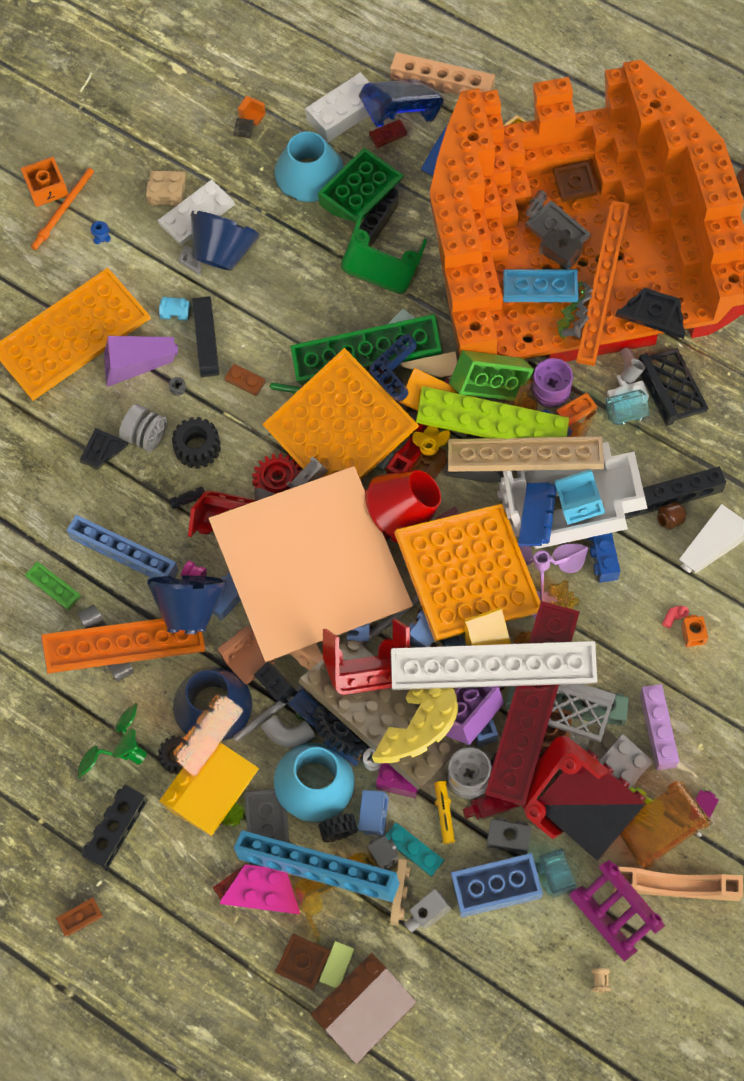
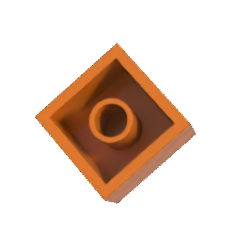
[20,156,69,207]

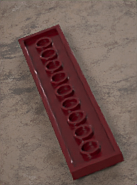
[485,601,580,807]

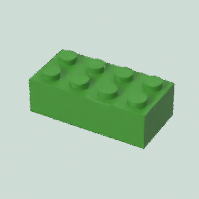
[449,350,534,402]

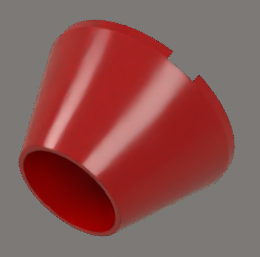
[365,470,441,543]

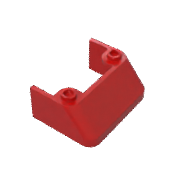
[188,491,256,537]
[323,619,410,695]
[522,736,610,839]

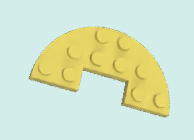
[372,688,458,763]

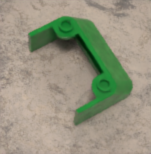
[340,212,428,294]

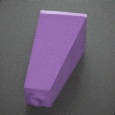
[104,336,178,386]

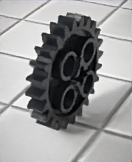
[313,703,370,757]

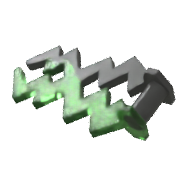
[556,281,593,339]

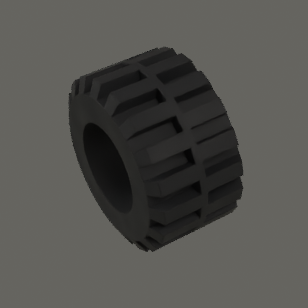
[172,417,221,469]

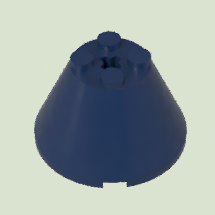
[147,575,227,634]

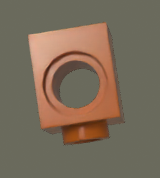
[681,615,708,647]

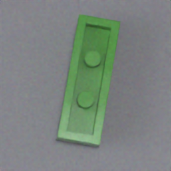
[24,561,81,611]

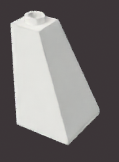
[679,504,744,574]

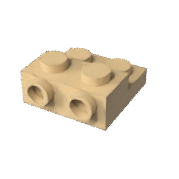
[146,171,186,206]

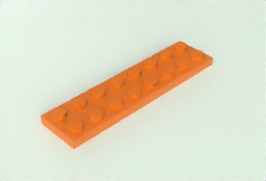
[41,618,205,674]

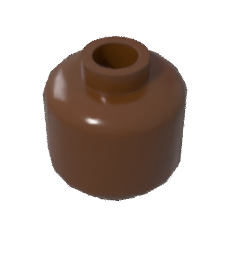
[657,502,686,530]

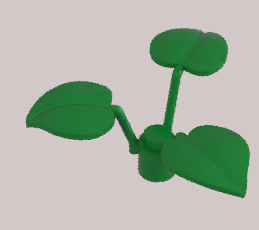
[78,703,147,779]

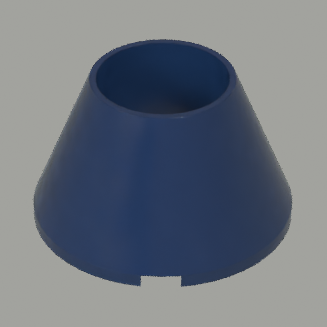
[190,210,260,271]
[173,667,252,742]

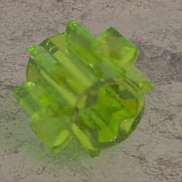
[221,802,244,827]

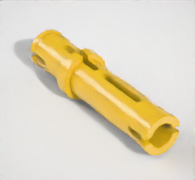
[434,781,455,844]

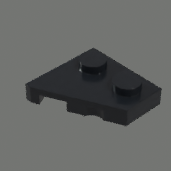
[80,428,128,469]

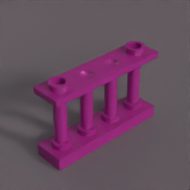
[569,860,666,962]

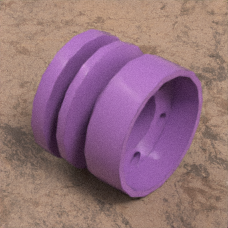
[532,358,573,407]

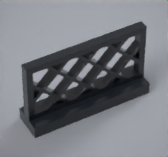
[638,348,709,426]

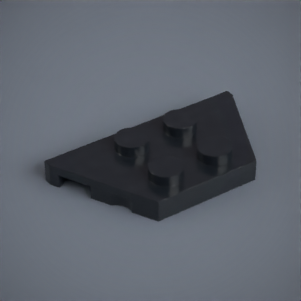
[615,287,685,339]

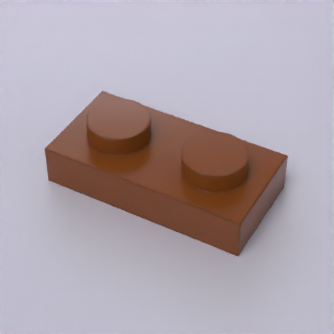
[224,364,266,397]
[56,897,104,938]

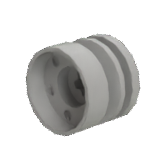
[119,404,167,452]
[447,747,491,800]

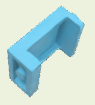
[554,469,605,525]

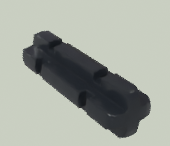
[169,487,205,509]

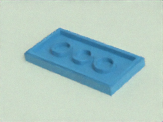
[503,270,578,302]

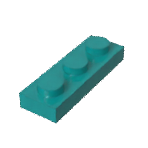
[385,822,444,878]

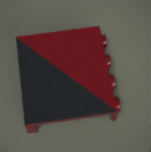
[539,749,647,861]

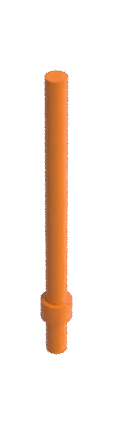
[31,168,94,250]

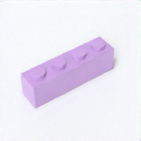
[639,684,679,771]

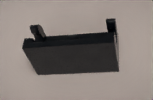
[254,661,298,704]

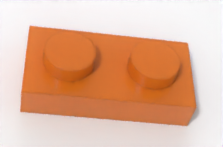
[555,393,597,426]

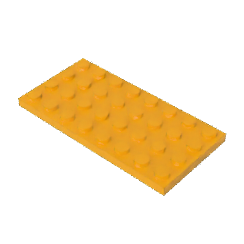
[0,268,151,401]

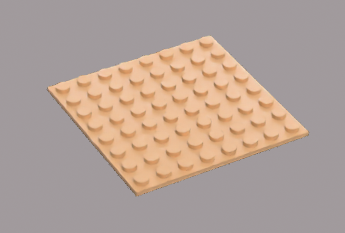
[209,466,413,662]

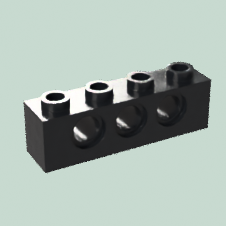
[82,784,148,872]

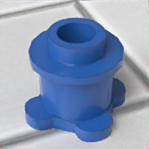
[90,221,111,244]

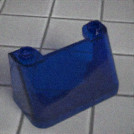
[359,79,444,127]

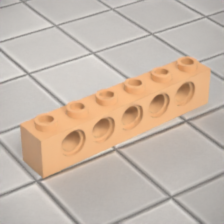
[390,52,495,95]

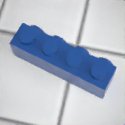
[587,533,621,583]

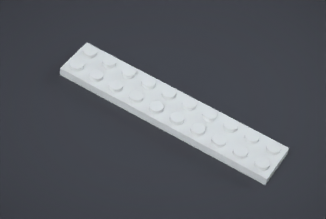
[391,641,597,690]

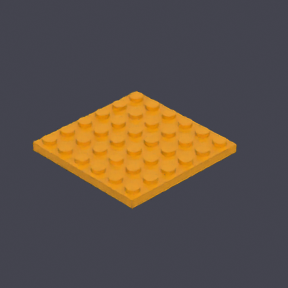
[262,348,419,481]
[394,504,541,641]

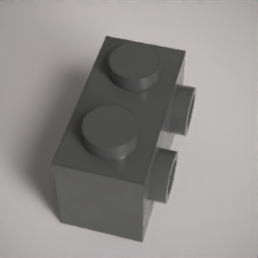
[367,836,399,871]

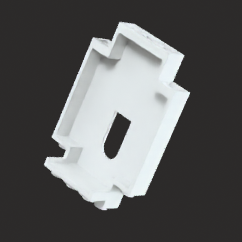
[497,442,647,549]

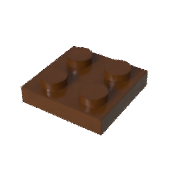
[553,162,598,203]
[275,933,331,991]

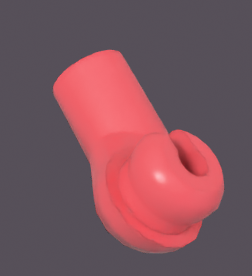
[662,606,689,628]

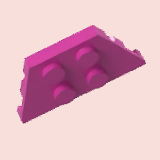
[220,864,300,914]

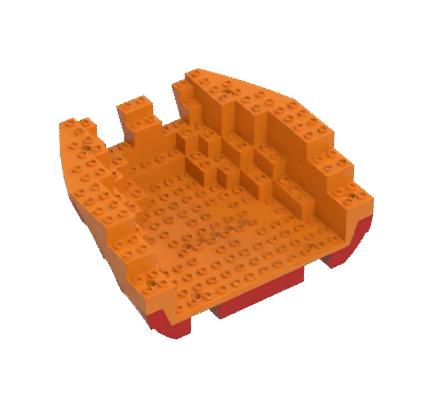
[429,59,744,362]

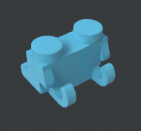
[159,297,191,321]

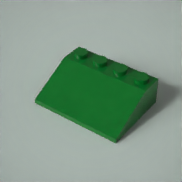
[318,147,404,223]

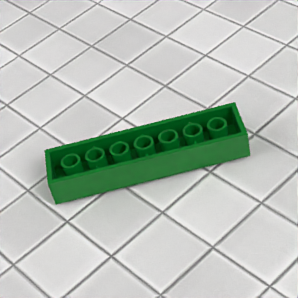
[290,314,444,385]

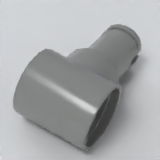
[621,348,645,383]

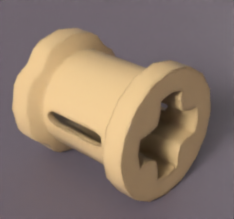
[591,968,611,993]

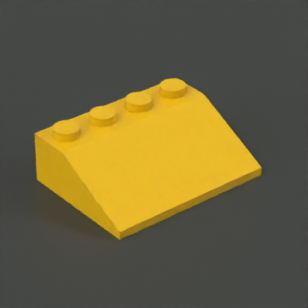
[159,735,259,836]

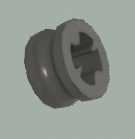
[169,377,186,396]

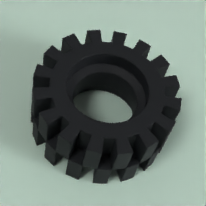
[158,735,195,775]
[318,813,358,843]

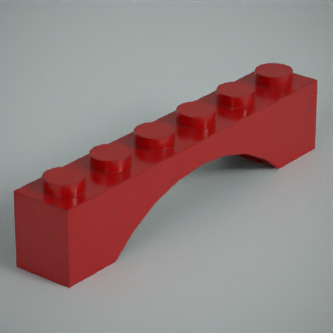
[386,379,450,474]

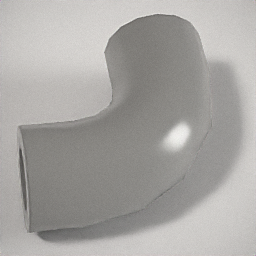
[261,716,316,748]

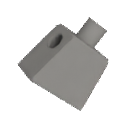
[404,889,452,933]

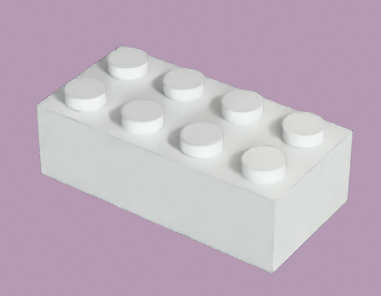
[305,72,382,143]

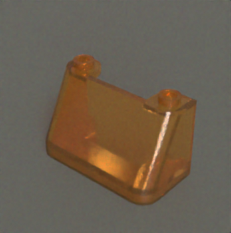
[620,780,713,870]

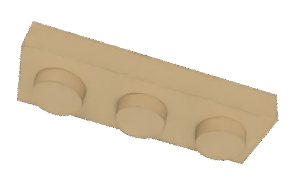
[390,859,411,926]

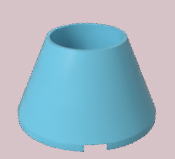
[275,132,344,202]
[274,743,355,822]

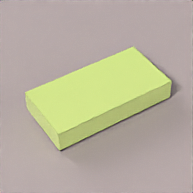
[319,941,355,988]

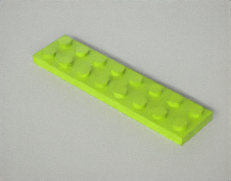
[416,386,569,439]

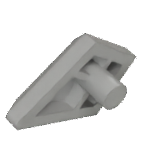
[178,246,201,275]

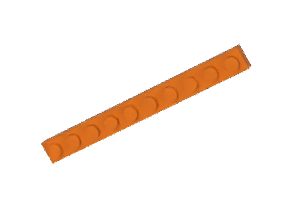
[576,200,629,366]

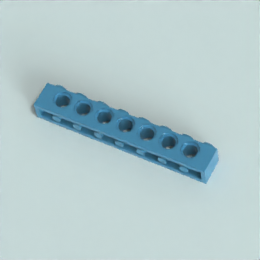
[234,830,400,903]

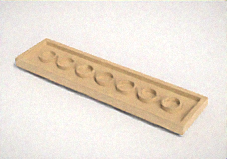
[448,436,604,472]

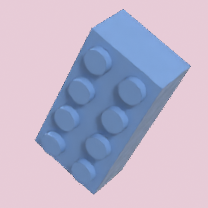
[451,853,543,918]

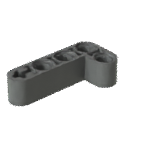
[77,604,135,683]

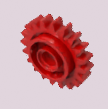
[252,453,302,494]

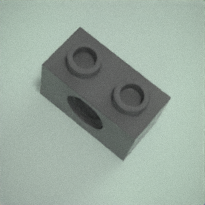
[486,818,532,855]

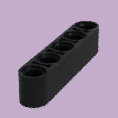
[359,188,399,247]
[192,296,220,378]

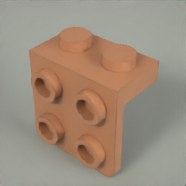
[217,626,275,684]

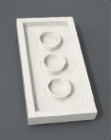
[158,179,235,246]

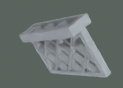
[548,684,616,743]

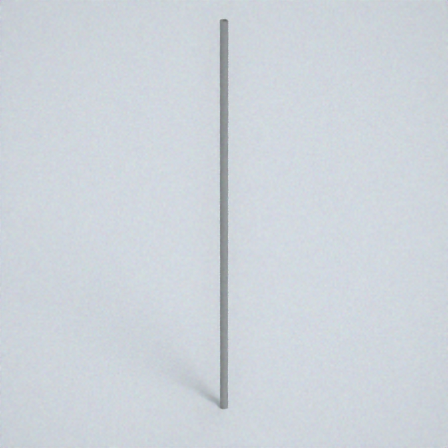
[233,595,420,742]

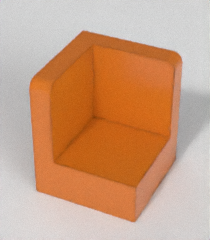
[238,95,266,126]

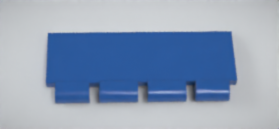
[518,482,557,546]

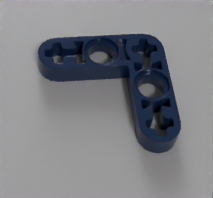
[370,334,417,401]

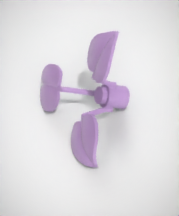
[517,542,588,619]

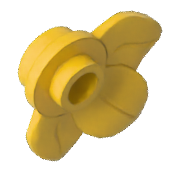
[413,426,450,456]

